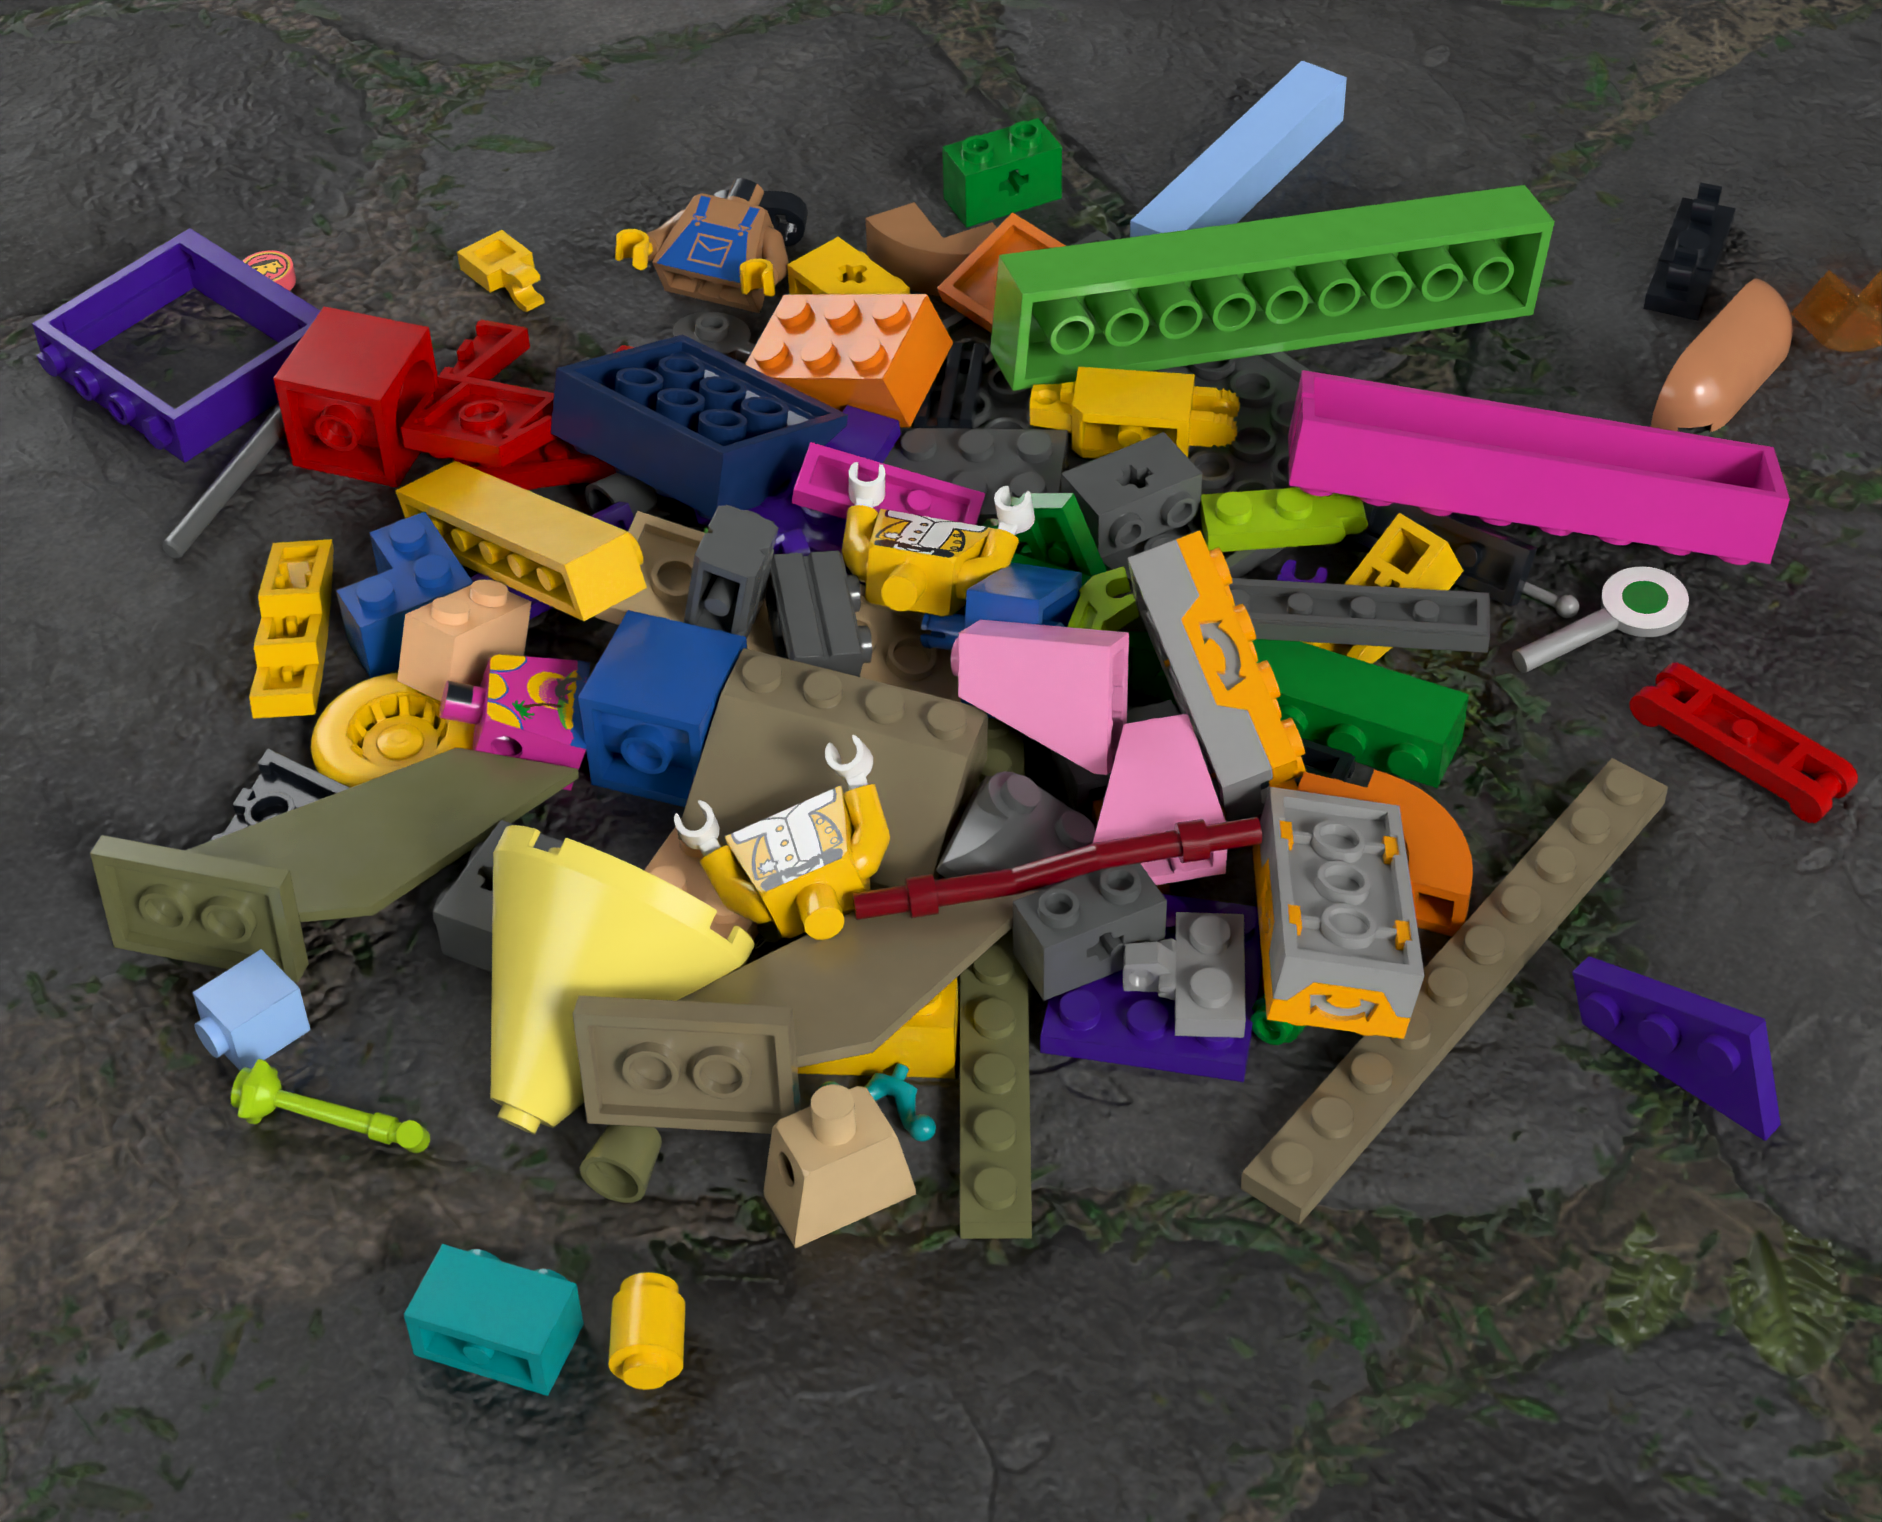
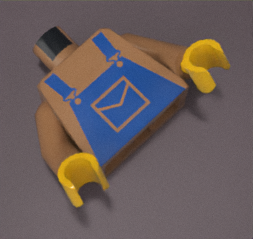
[615,178,789,313]

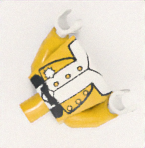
[842,462,1035,616]
[674,735,890,940]

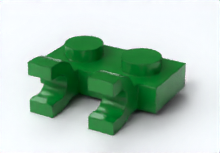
[982,493,1107,577]

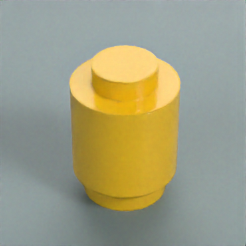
[608,1272,685,1390]

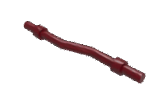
[852,817,1262,920]

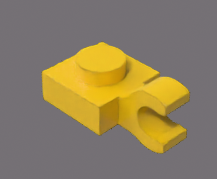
[457,230,545,312]

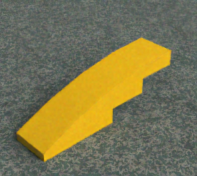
[249,539,334,719]

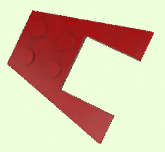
[401,319,634,468]

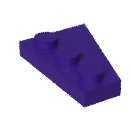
[1572,956,1781,1141]

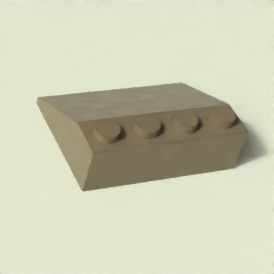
[678,648,988,890]

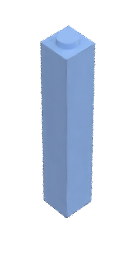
[1130,61,1347,237]

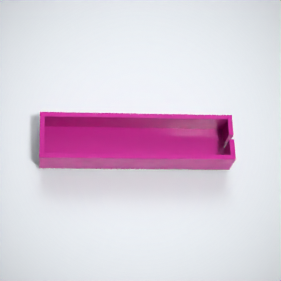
[1288,370,1790,565]

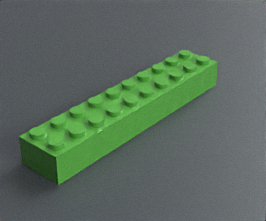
[990,185,1555,391]

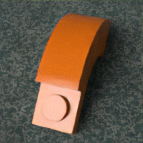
[1297,770,1473,937]

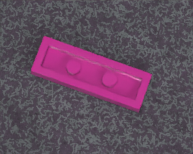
[792,442,986,525]

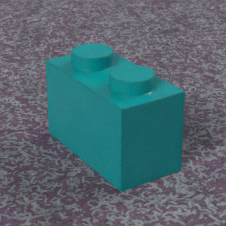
[404,1244,584,1396]

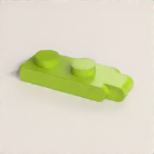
[1200,487,1368,552]

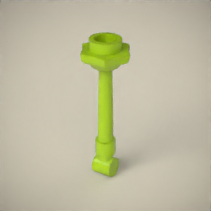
[231,1059,430,1153]

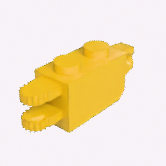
[1030,366,1240,459]

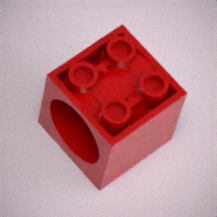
[273,306,439,488]

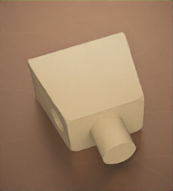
[763,1084,916,1248]

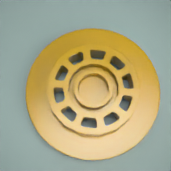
[311,673,475,788]

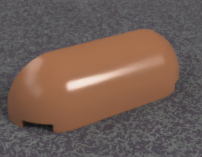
[1651,278,1793,432]

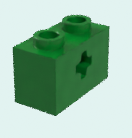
[942,118,1062,228]

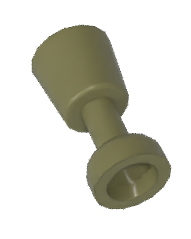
[579,1125,662,1203]

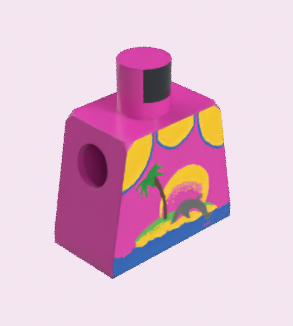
[440,654,590,791]

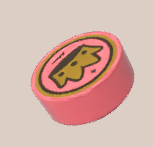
[243,250,296,291]

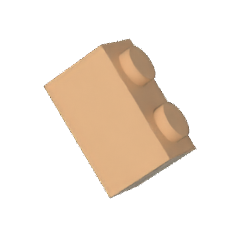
[397,580,532,701]

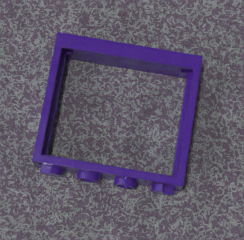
[32,228,320,463]

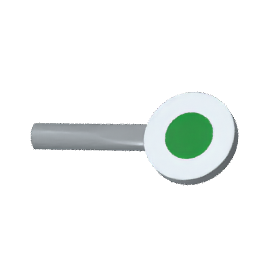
[1512,567,1689,673]

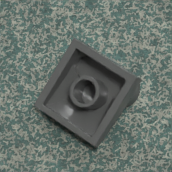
[936,771,1096,891]

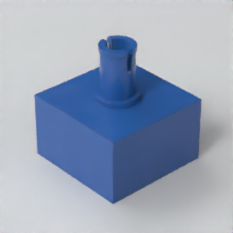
[920,563,1082,719]

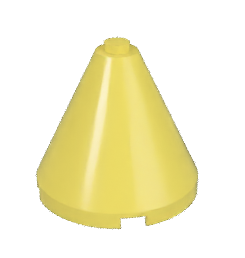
[490,825,755,1135]

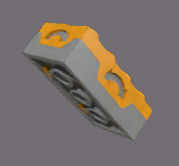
[1127,530,1306,822]
[1253,787,1425,1039]

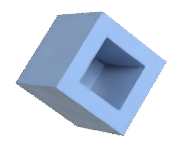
[192,949,311,1071]

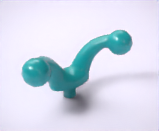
[818,1063,936,1142]

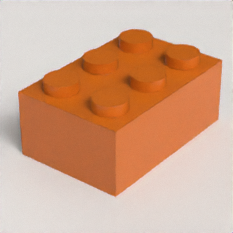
[745,294,953,427]

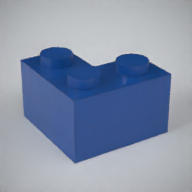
[336,512,473,678]

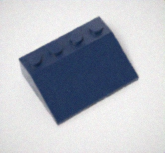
[551,334,848,520]

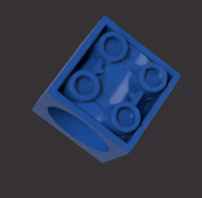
[578,610,747,807]

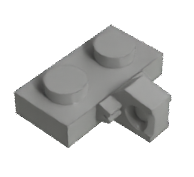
[1123,912,1246,1038]

